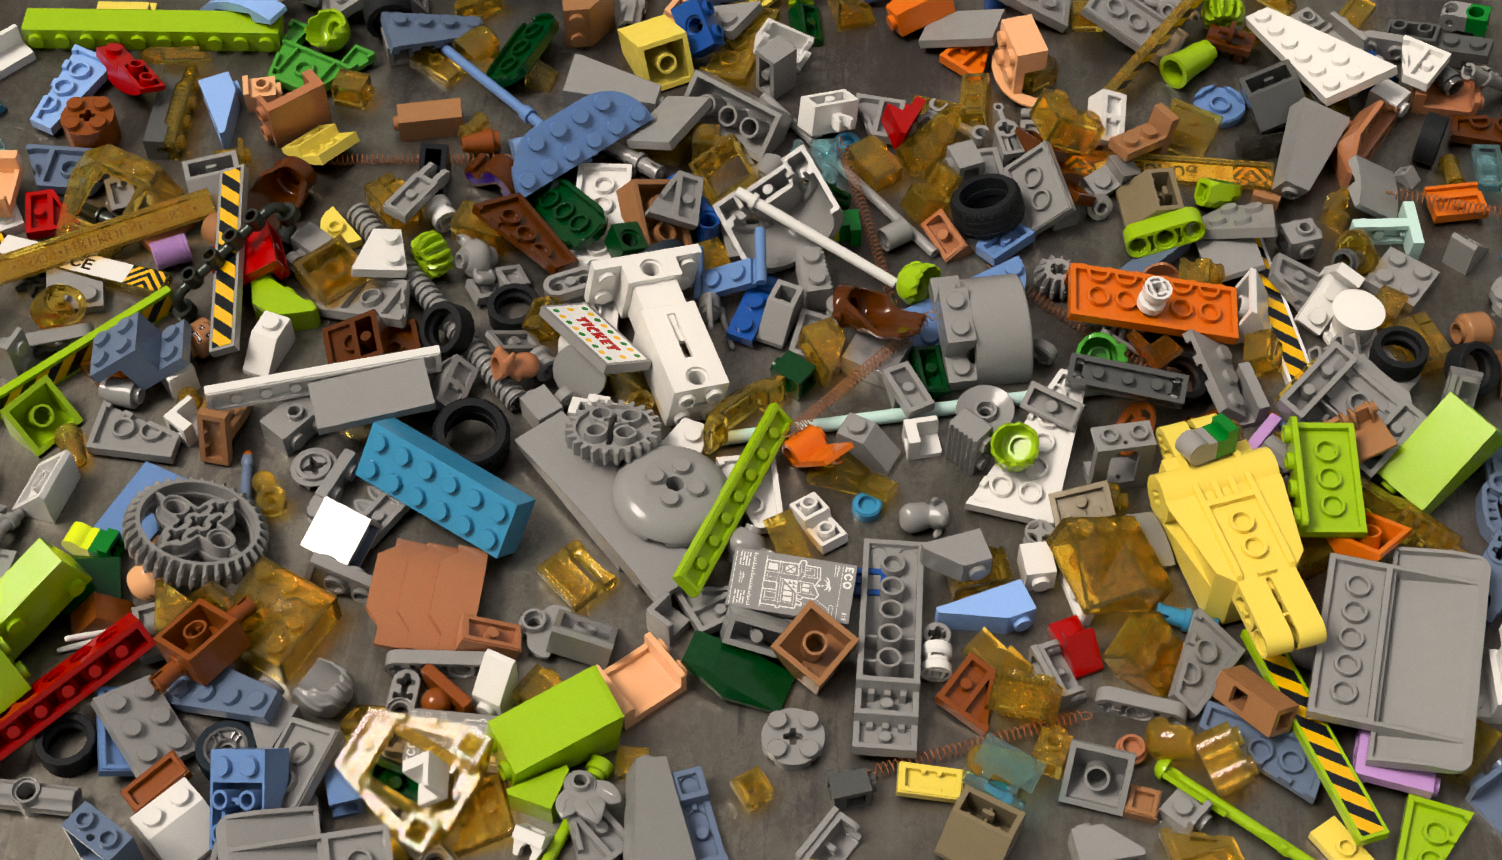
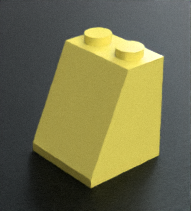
[617,14,694,91]

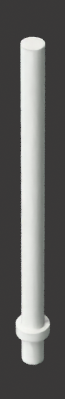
[734,186,897,288]

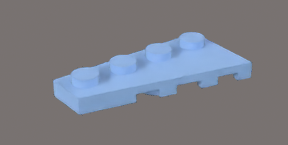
[30,44,108,136]

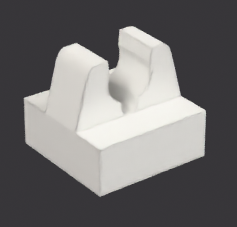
[511,823,554,860]

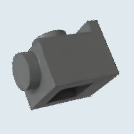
[826,768,877,812]

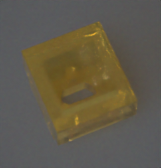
[730,765,773,811]

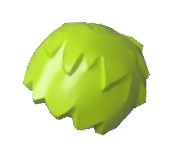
[304,8,351,52]
[896,261,942,306]
[990,421,1039,472]

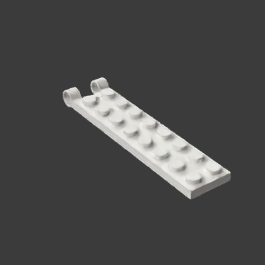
[558,163,633,353]

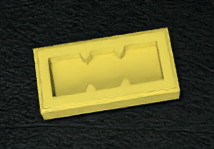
[896,761,964,804]
[1308,815,1375,860]

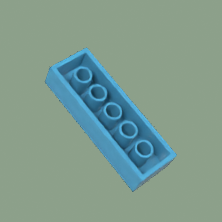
[355,417,536,559]

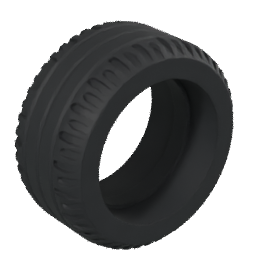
[950,174,1025,240]
[432,397,510,473]

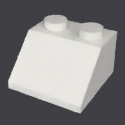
[130,777,212,860]

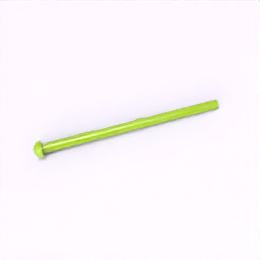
[1154,758,1316,860]

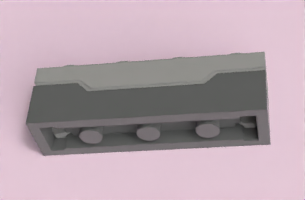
[1064,352,1190,410]

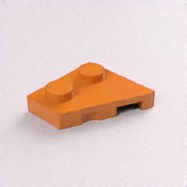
[939,46,991,86]

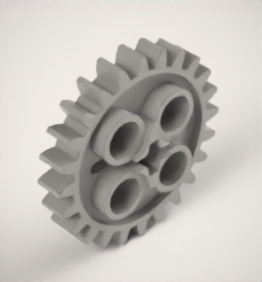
[565,399,662,465]

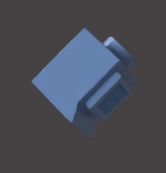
[324,764,366,820]

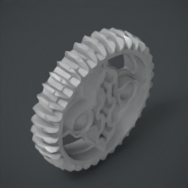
[122,475,269,591]

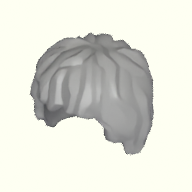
[291,657,354,718]

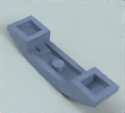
[671,766,729,860]

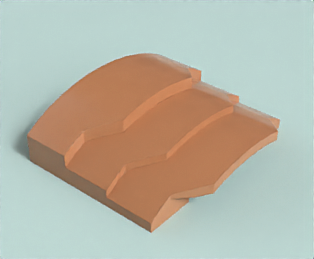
[365,538,488,651]

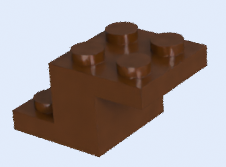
[322,309,424,364]

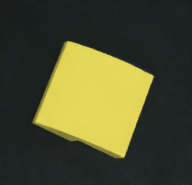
[281,123,360,165]

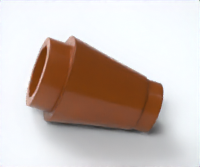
[461,128,501,154]

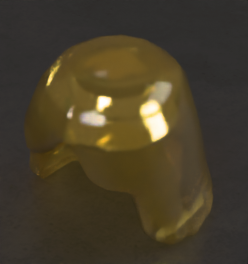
[452,25,500,62]
[1333,228,1379,276]
[1145,716,1196,762]

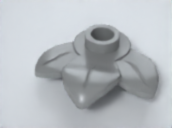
[519,605,572,659]
[555,770,621,825]

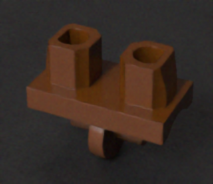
[1205,21,1256,63]

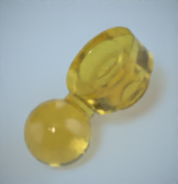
[252,470,288,517]

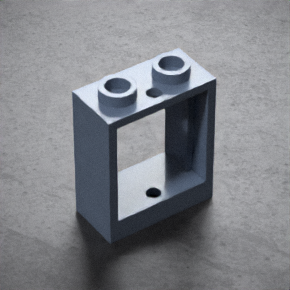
[61,800,144,860]

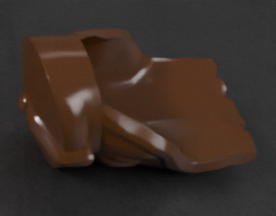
[247,156,317,232]
[832,284,926,339]

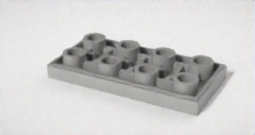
[308,358,436,435]

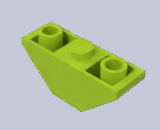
[251,274,321,331]

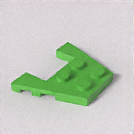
[267,18,376,92]

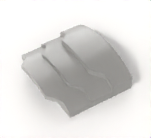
[1275,340,1427,483]

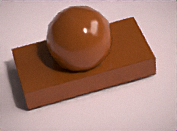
[421,663,475,714]
[120,750,194,813]

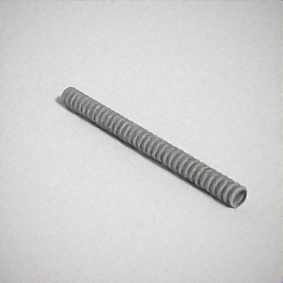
[347,203,526,411]

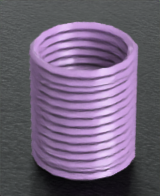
[149,233,193,271]

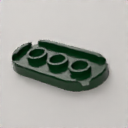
[486,13,559,88]
[526,178,608,250]

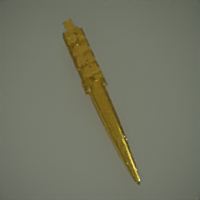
[1273,431,1467,553]

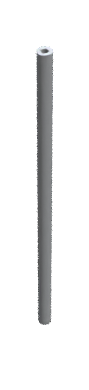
[760,92,939,258]

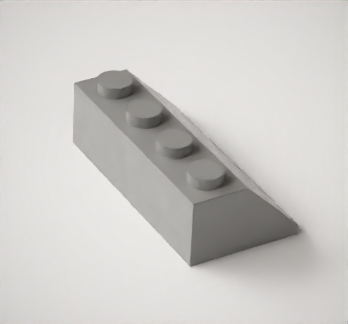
[684,69,795,162]

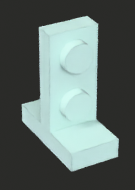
[1347,201,1425,260]

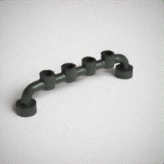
[172,202,301,322]

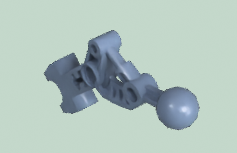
[1475,446,1502,630]

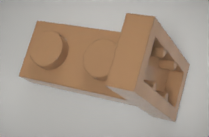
[1108,102,1180,162]
[196,405,254,466]

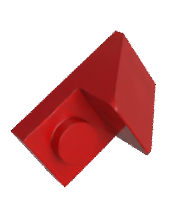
[881,96,926,151]
[1047,615,1104,680]

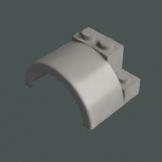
[712,144,844,273]
[928,273,1034,391]

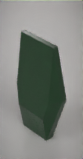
[58,555,122,616]
[680,630,795,713]

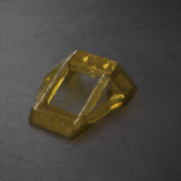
[56,144,184,259]
[334,708,494,855]

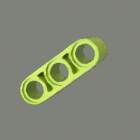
[1123,207,1205,258]

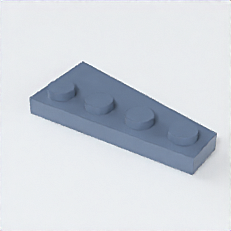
[165,667,284,725]

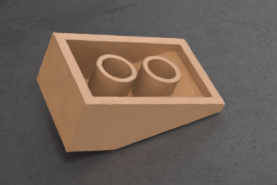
[616,179,692,247]

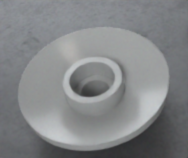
[956,385,1015,434]

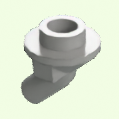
[1084,187,1113,221]

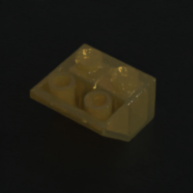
[1102,611,1184,698]

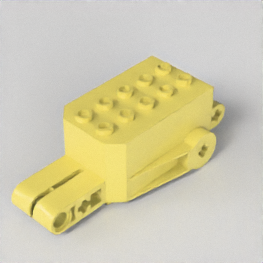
[1147,413,1327,659]

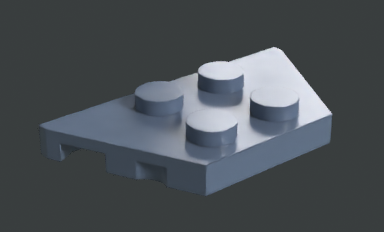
[26,144,130,196]

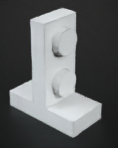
[1293,262,1365,336]

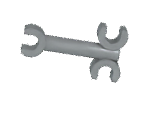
[916,98,989,147]

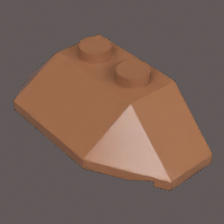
[1330,100,1400,192]

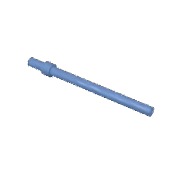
[441,44,544,126]

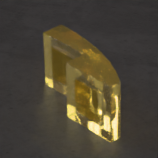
[961,627,1033,689]

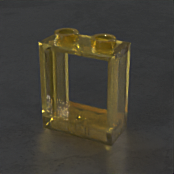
[688,133,762,209]

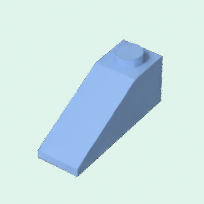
[198,71,242,152]
[934,579,1037,634]

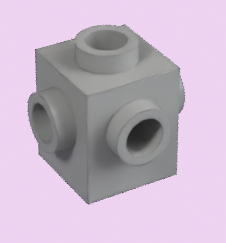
[1276,218,1323,260]

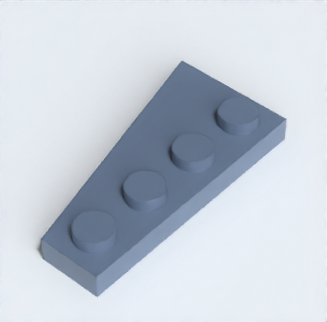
[380,12,487,55]
[1197,700,1321,805]

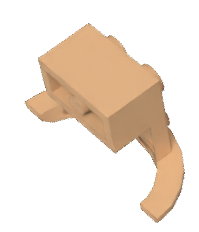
[992,14,1051,109]

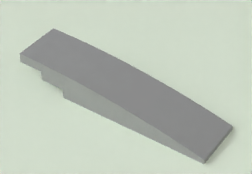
[514,411,689,602]
[852,538,924,759]

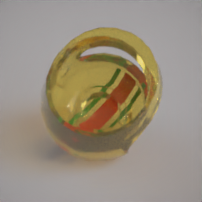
[30,284,87,330]

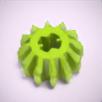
[1201,0,1245,29]
[411,230,454,279]

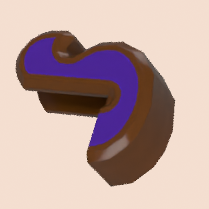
[464,153,516,196]

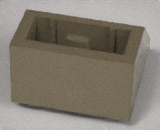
[1115,167,1184,228]
[934,784,1026,860]

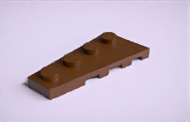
[1449,114,1502,150]
[472,192,579,274]

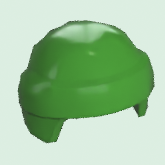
[1076,332,1128,363]

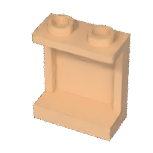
[0,150,25,218]
[596,632,688,730]

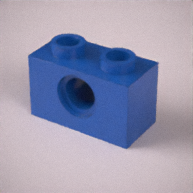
[671,0,726,58]

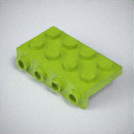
[1281,416,1368,538]

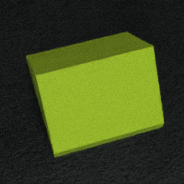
[0,374,83,457]

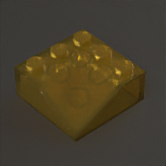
[1045,516,1175,615]
[225,556,342,685]

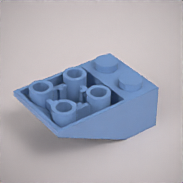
[209,747,289,850]

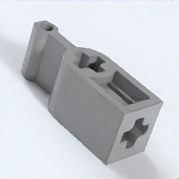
[991,103,1026,168]

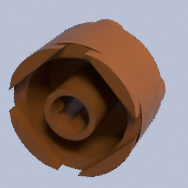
[60,96,122,149]

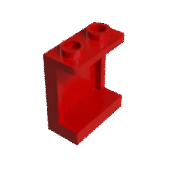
[212,220,290,285]

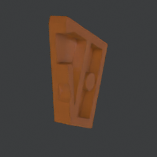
[934,652,996,737]

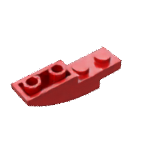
[96,43,165,95]

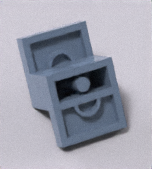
[89,312,192,391]

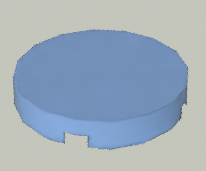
[1192,85,1246,129]

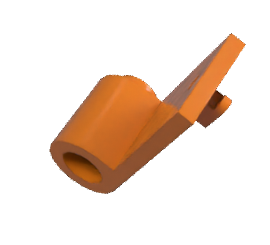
[781,424,854,468]

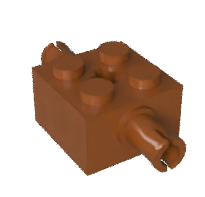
[148,595,258,694]

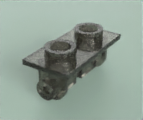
[1235,131,1284,164]

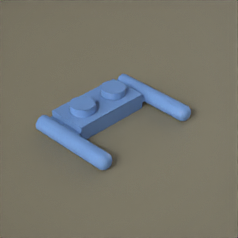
[693,226,767,303]

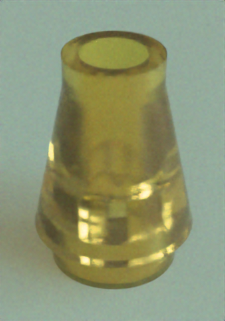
[54,423,88,468]

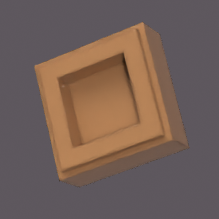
[1123,783,1162,825]

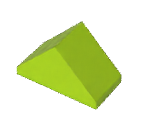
[506,765,570,824]

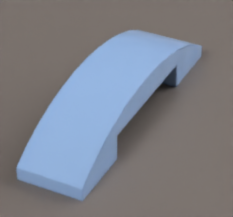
[200,0,287,25]

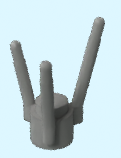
[698,292,735,350]

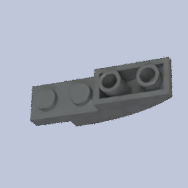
[1384,18,1494,68]

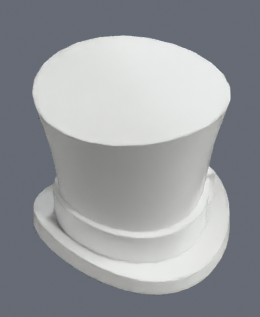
[1321,289,1386,355]

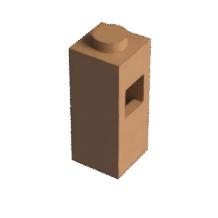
[393,98,465,142]
[1213,664,1299,738]

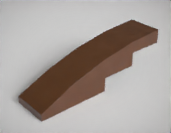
[1014,127,1096,207]

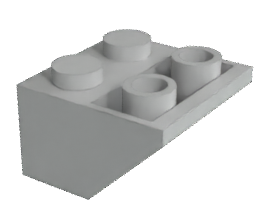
[182,150,240,222]

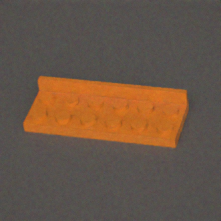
[1064,262,1239,345]

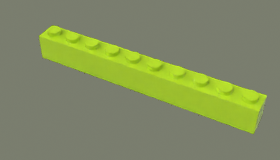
[21,8,286,52]

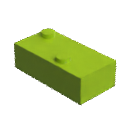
[0,538,93,661]

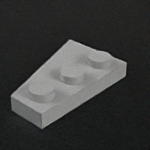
[1182,329,1246,423]
[85,400,182,464]

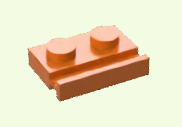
[1423,181,1490,224]

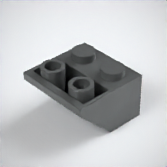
[1238,59,1305,136]

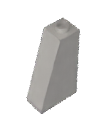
[563,54,665,113]
[1272,97,1350,200]
[623,755,696,860]

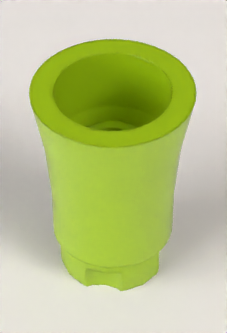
[1159,40,1217,89]

